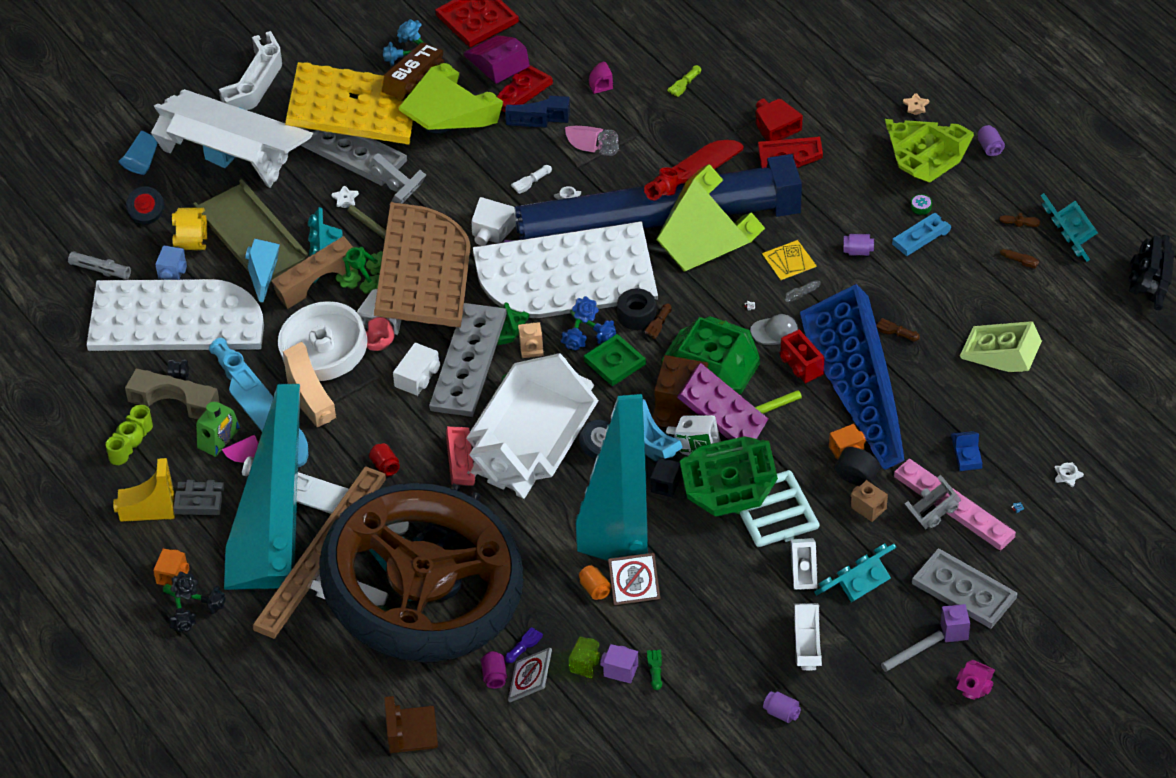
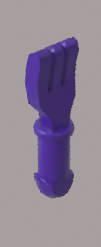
[505,627,543,664]

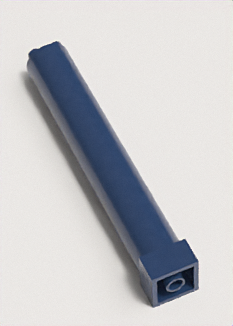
[514,154,802,240]

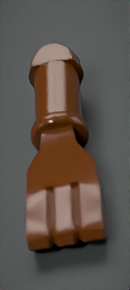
[644,304,672,339]
[876,318,920,342]

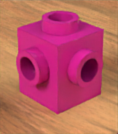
[957,660,995,700]

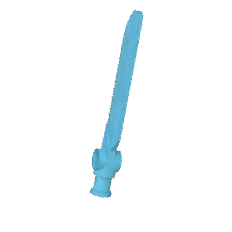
[209,338,308,467]

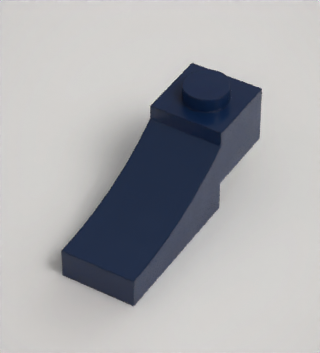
[505,96,570,128]

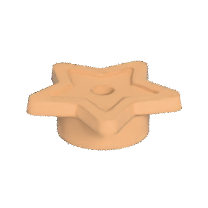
[903,93,929,115]

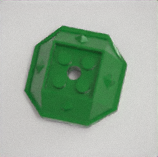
[661,316,760,394]
[680,436,778,517]

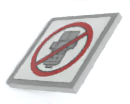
[508,647,552,702]

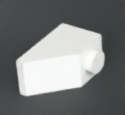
[790,538,817,589]

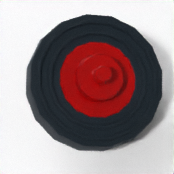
[126,186,164,224]

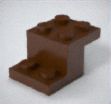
[652,355,708,432]

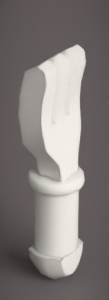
[511,165,552,194]

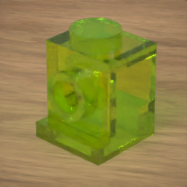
[569,636,600,679]

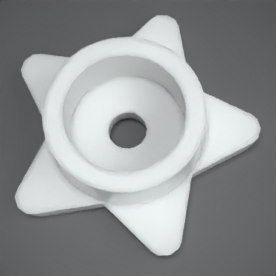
[332,186,359,208]
[554,186,581,200]
[1055,462,1084,487]

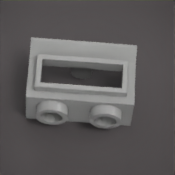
[905,475,961,529]

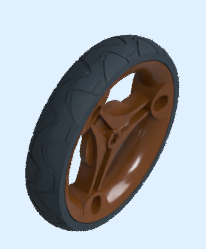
[319,483,523,662]

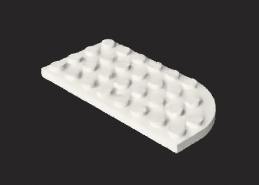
[473,222,658,318]
[87,279,264,351]

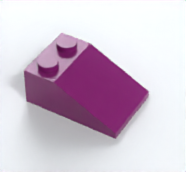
[463,35,530,84]

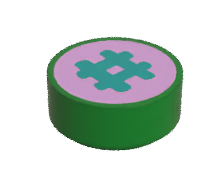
[911,194,932,215]

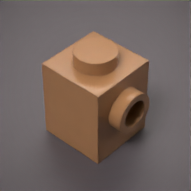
[851,480,888,522]

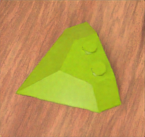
[885,119,974,182]

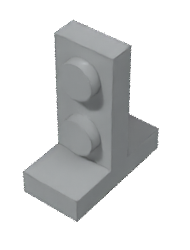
[368,153,426,204]

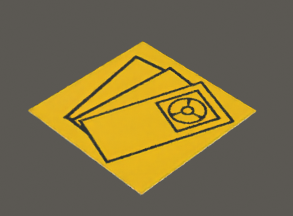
[762,240,817,280]

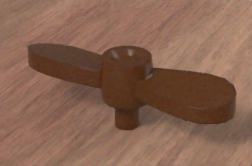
[999,213,1040,227]

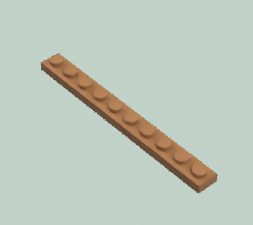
[253,466,386,639]

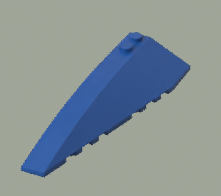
[800,284,905,470]

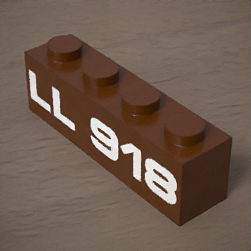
[382,42,444,101]

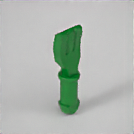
[647,649,662,690]

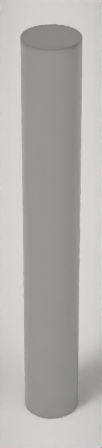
[881,630,944,672]

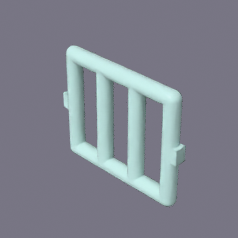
[739,470,819,547]

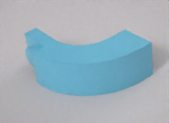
[643,399,683,461]

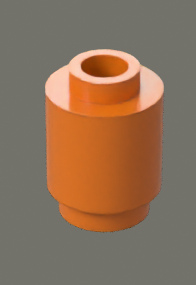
[579,565,611,600]

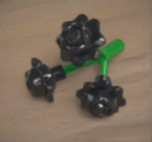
[163,572,226,632]

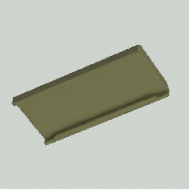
[193,179,308,283]

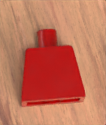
[756,99,803,141]

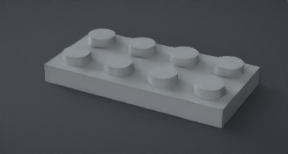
[912,548,1017,629]

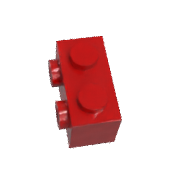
[780,329,824,383]

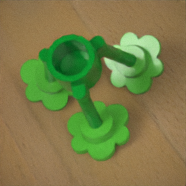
[336,247,383,294]

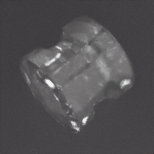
[598,130,619,156]

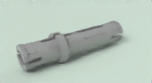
[68,251,131,280]

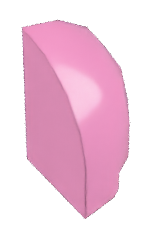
[565,126,603,152]

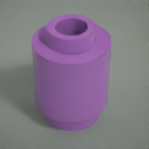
[978,125,1005,156]
[844,234,874,256]
[763,691,801,723]

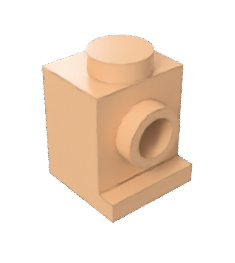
[518,322,544,358]

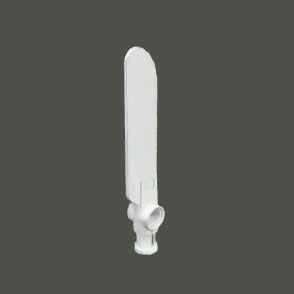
[242,456,409,535]

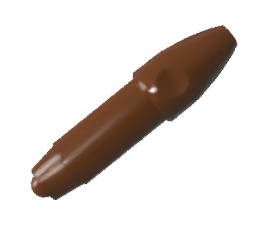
[1000,249,1039,269]

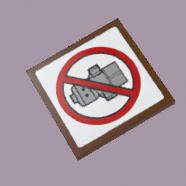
[608,552,660,605]

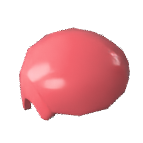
[366,317,394,351]

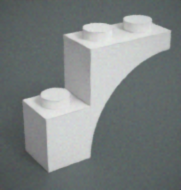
[794,603,822,670]

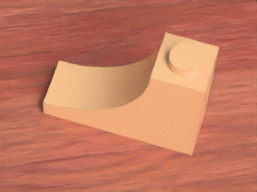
[283,342,336,428]

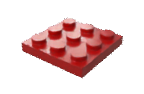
[435,0,519,48]

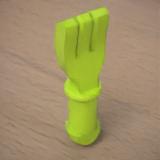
[667,65,701,97]

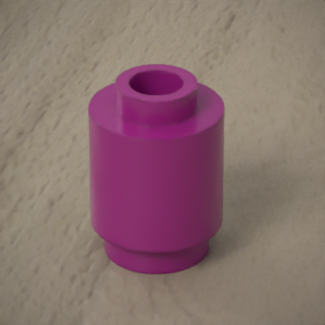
[480,651,507,689]

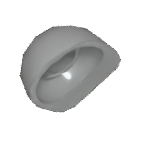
[750,314,798,345]

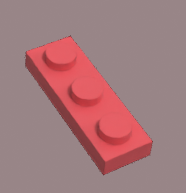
[446,426,475,486]

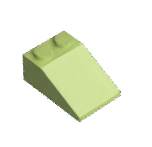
[960,321,1042,372]

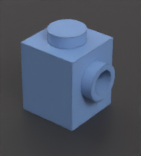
[155,246,187,280]

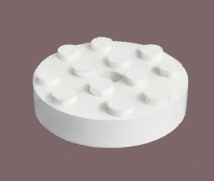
[278,302,368,381]

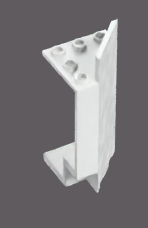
[151,89,313,188]
[466,353,599,499]

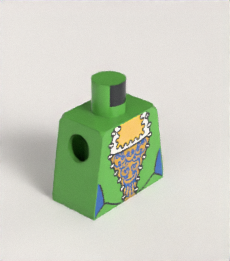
[196,402,240,457]

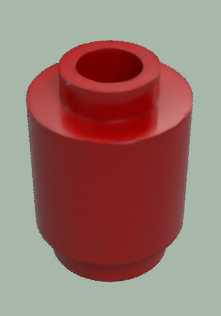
[369,443,400,476]

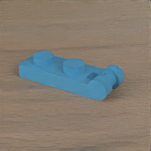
[892,213,951,257]

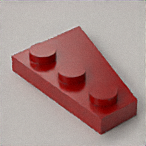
[497,66,553,112]
[758,137,823,168]

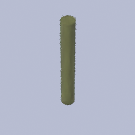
[347,205,386,239]

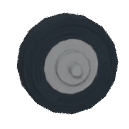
[579,420,610,459]

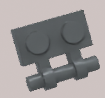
[173,480,224,515]

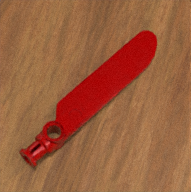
[644,140,744,201]

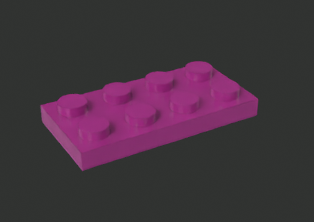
[677,363,768,440]

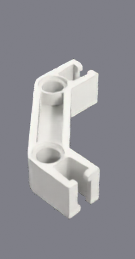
[219,31,282,110]

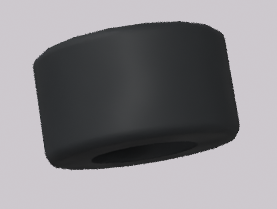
[617,288,656,330]
[835,447,880,486]

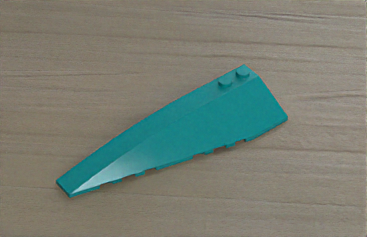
[224,384,300,590]
[575,394,648,561]

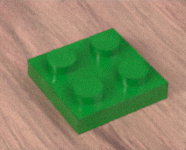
[584,334,646,386]

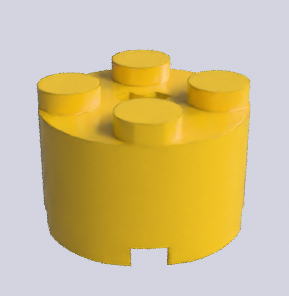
[172,208,207,250]

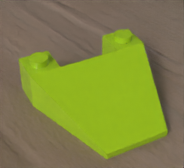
[399,63,503,130]
[656,164,765,272]

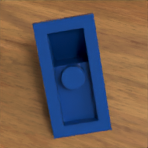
[951,431,983,471]

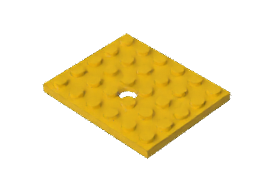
[285,62,413,144]

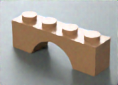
[271,236,354,309]

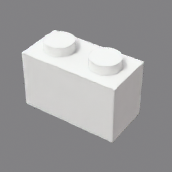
[393,343,440,396]

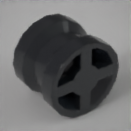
[168,360,189,381]

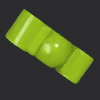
[106,405,153,465]

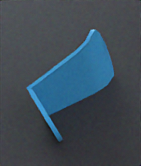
[119,130,158,175]

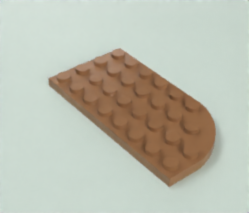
[374,202,470,328]

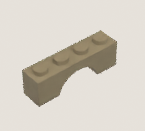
[125,368,220,419]

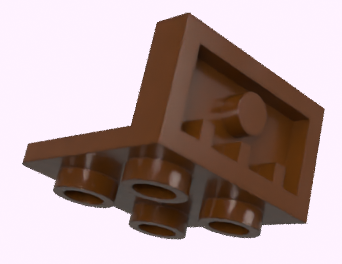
[384,696,438,753]

